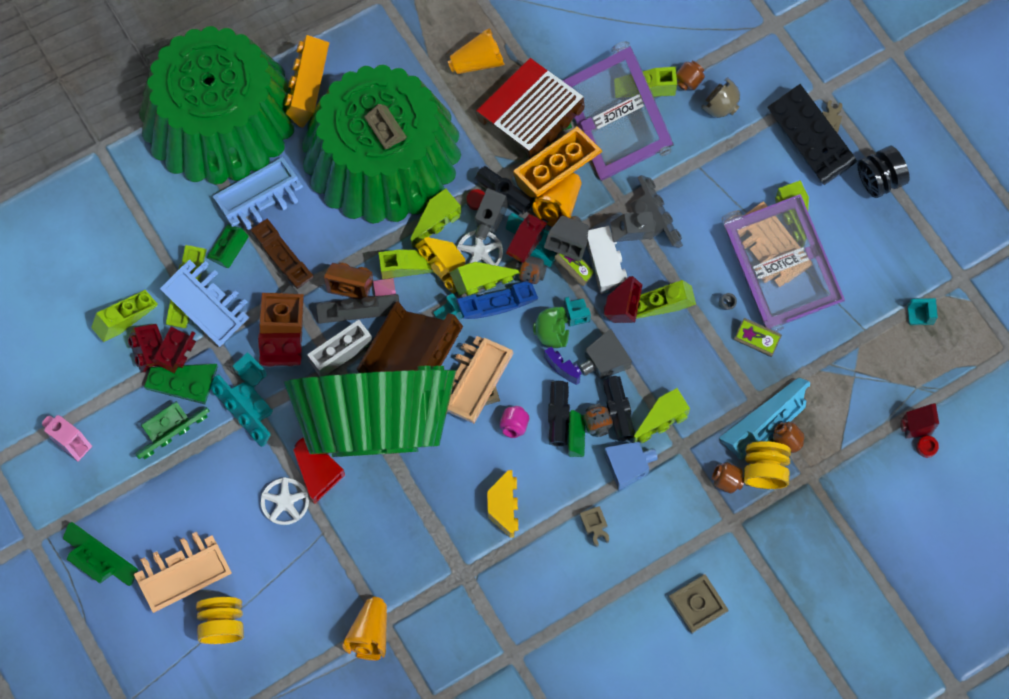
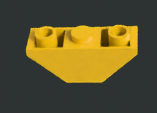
[415,237,465,294]
[487,470,519,538]

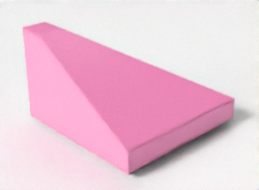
[373,278,396,297]

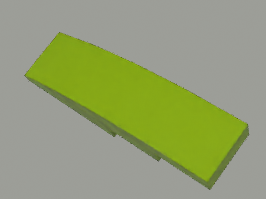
[166,245,207,329]

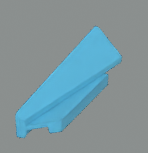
[719,378,810,460]

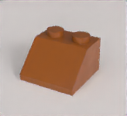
[324,262,373,299]
[260,293,304,342]

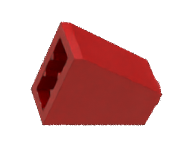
[293,438,345,504]

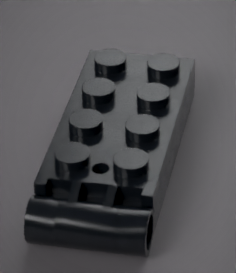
[767,84,858,185]

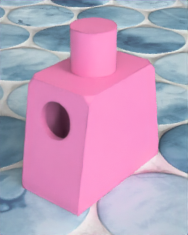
[42,415,92,462]

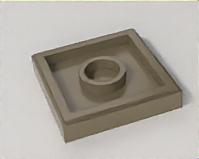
[668,574,729,634]

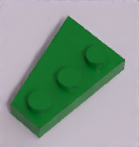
[144,364,218,405]

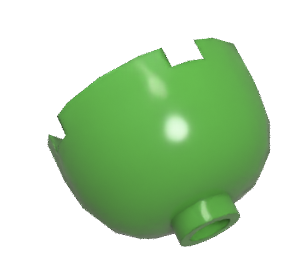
[533,307,569,348]

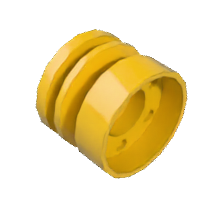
[744,441,791,489]
[196,597,244,644]

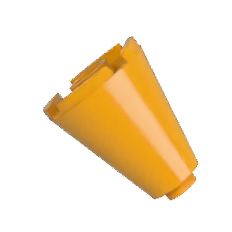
[448,28,505,74]
[532,173,582,227]
[342,597,387,661]

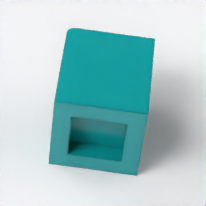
[434,293,462,320]
[564,297,591,327]
[907,298,938,325]
[232,352,267,388]

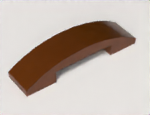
[251,218,314,289]

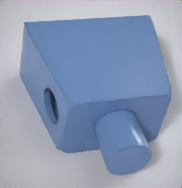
[604,442,658,491]

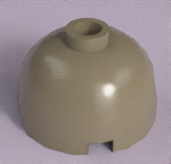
[702,77,740,118]

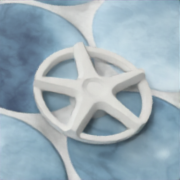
[457,230,503,266]
[261,477,309,525]

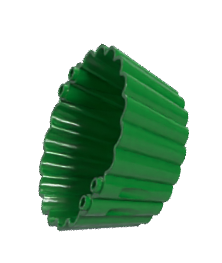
[139,26,295,185]
[302,65,461,224]
[284,366,456,457]

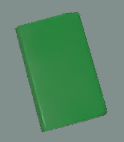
[207,224,249,268]
[568,410,585,457]

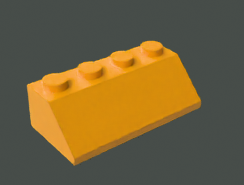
[284,35,330,128]
[513,126,602,197]

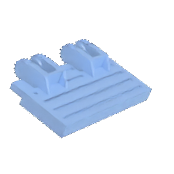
[213,157,303,230]
[160,259,249,347]

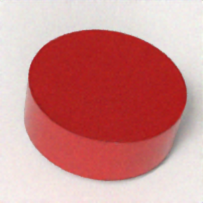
[466,189,485,210]
[916,436,939,458]

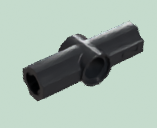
[474,166,533,215]
[603,376,635,441]
[548,381,570,446]

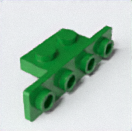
[135,401,210,459]
[63,522,138,586]

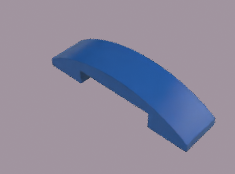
[456,282,538,319]

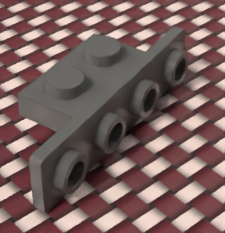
[629,175,683,248]
[316,294,400,324]

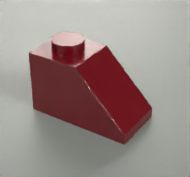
[506,214,547,263]
[604,276,643,323]
[900,403,940,439]

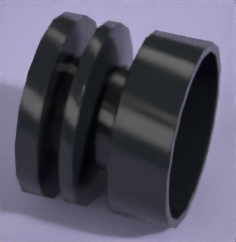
[857,145,910,198]

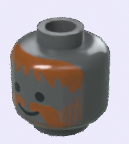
[516,256,547,284]
[583,404,613,437]

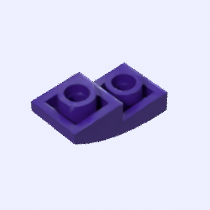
[544,346,582,385]

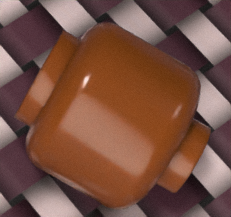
[676,60,705,91]
[773,422,805,453]
[712,462,744,493]

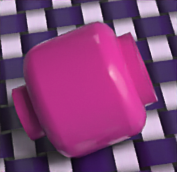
[499,406,530,438]

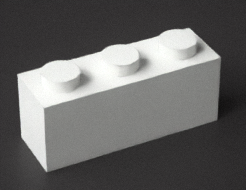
[586,226,627,294]
[307,320,372,376]

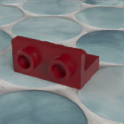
[128,324,163,373]
[152,326,196,374]
[258,333,302,367]

